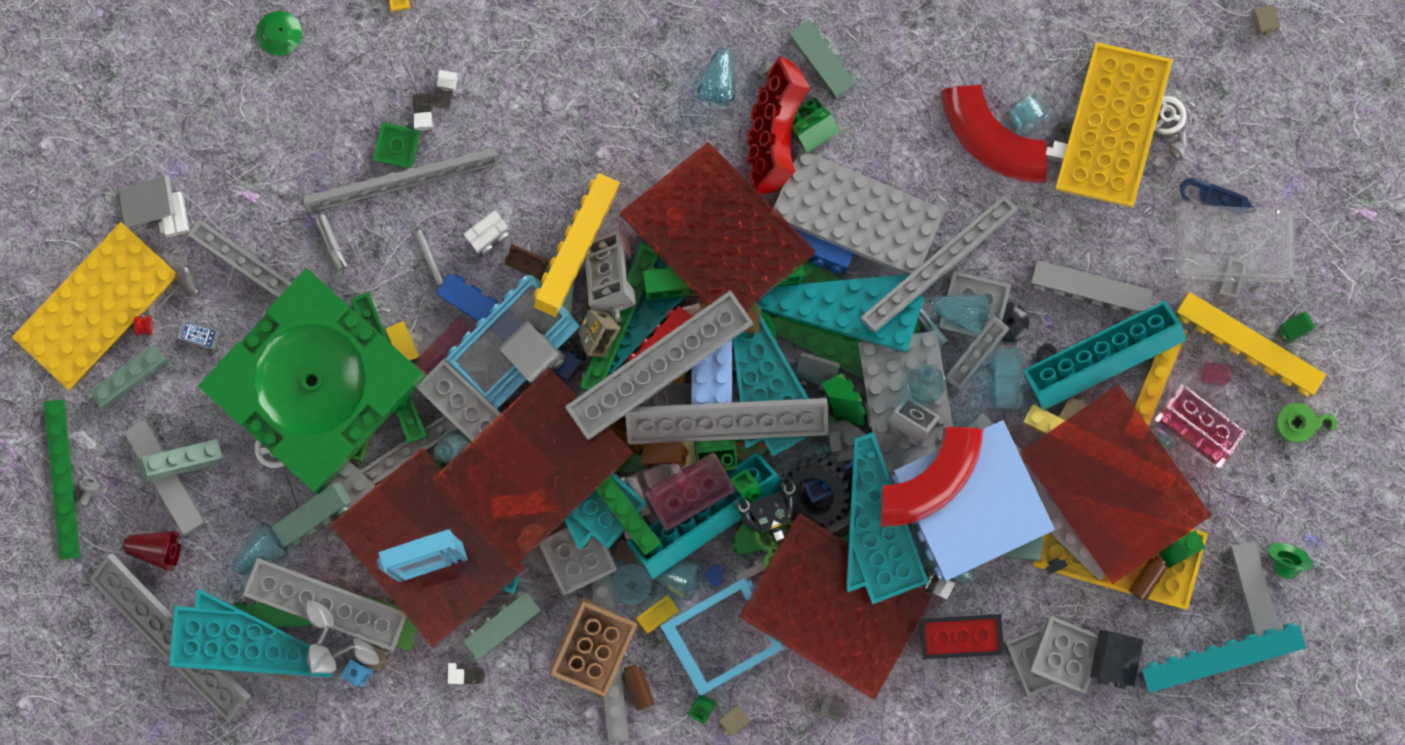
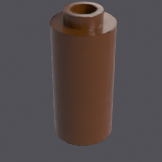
[1128,556,1168,602]
[622,664,655,711]

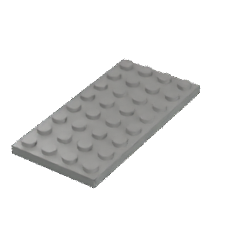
[770,149,945,276]
[858,331,953,485]

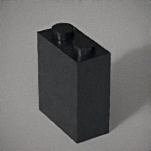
[1090,630,1144,689]

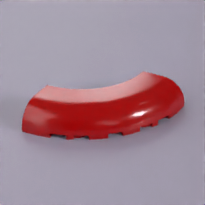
[747,56,810,195]
[941,85,1047,183]
[880,427,984,527]

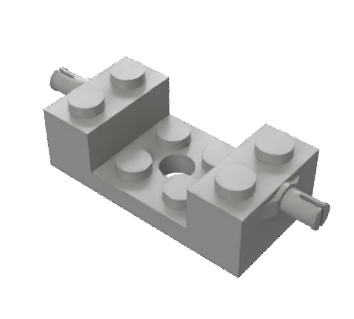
[585,230,636,323]

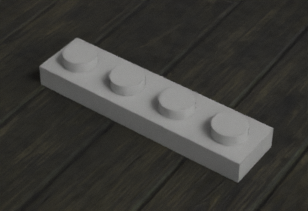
[945,316,1010,390]

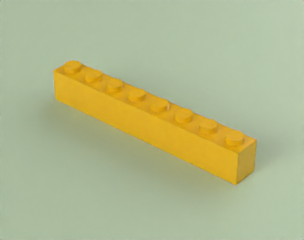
[533,173,620,317]
[1175,292,1326,397]

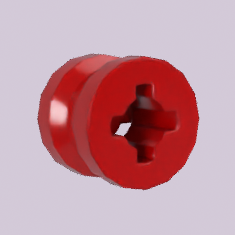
[134,315,153,336]

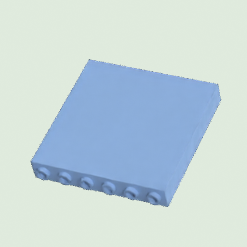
[891,420,1055,582]

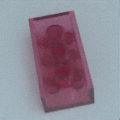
[1155,384,1246,468]
[643,452,736,531]

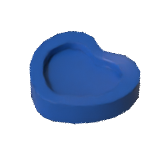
[705,565,725,586]

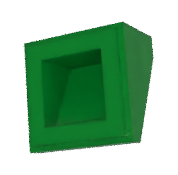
[687,694,717,724]

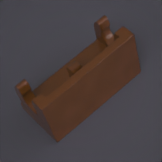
[505,244,549,281]
[641,442,688,468]

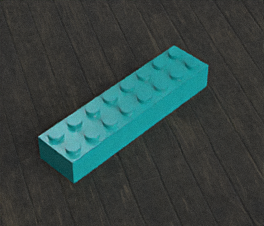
[1022,300,1187,411]
[626,452,783,579]
[1142,622,1306,693]

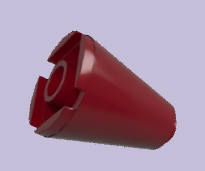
[123,531,181,571]

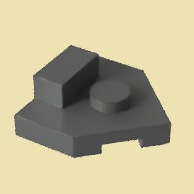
[828,420,865,463]

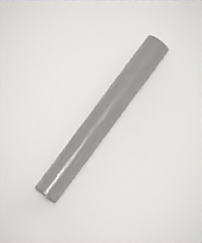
[414,230,444,287]

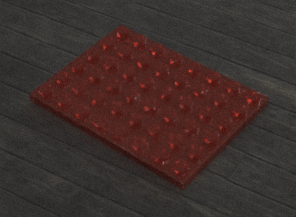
[620,142,816,312]
[433,368,634,565]
[1020,384,1212,585]
[330,447,526,648]
[738,513,932,700]

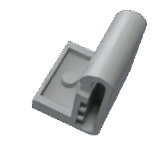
[499,320,566,384]
[624,463,692,516]

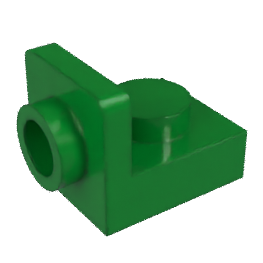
[729,468,763,503]

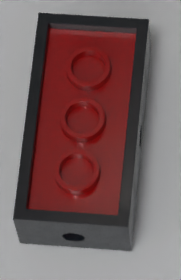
[919,614,1004,660]

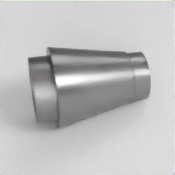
[175,266,200,297]

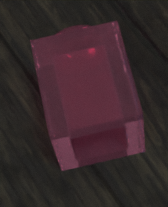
[1201,362,1232,386]

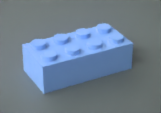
[691,340,732,405]

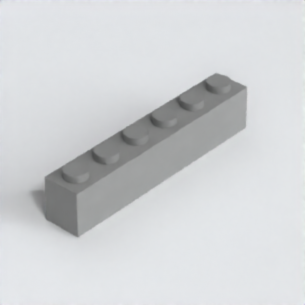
[1030,260,1153,316]
[124,420,207,536]
[1229,541,1287,664]

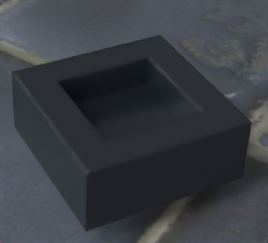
[1045,557,1068,575]

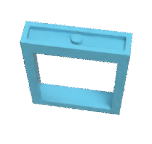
[661,577,786,696]

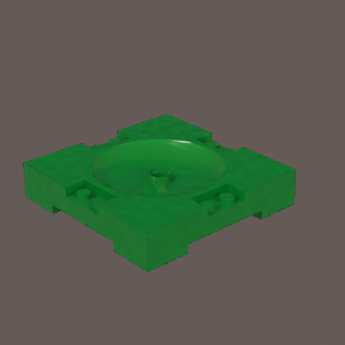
[198,268,426,494]

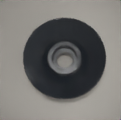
[1001,303,1029,342]

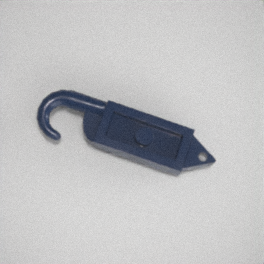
[1179,178,1256,217]

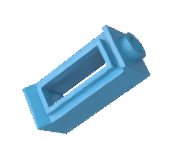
[340,659,373,688]

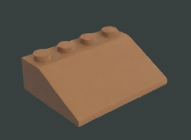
[548,597,638,697]

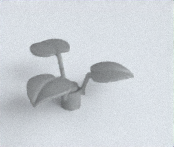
[305,600,379,674]

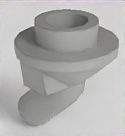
[757,60,774,78]
[1169,132,1187,160]
[79,478,99,507]

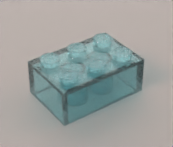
[992,348,1024,412]

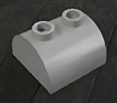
[888,396,940,445]

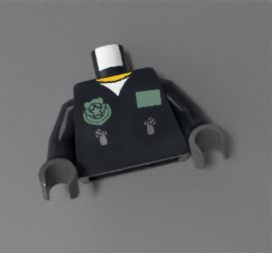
[735,481,795,542]

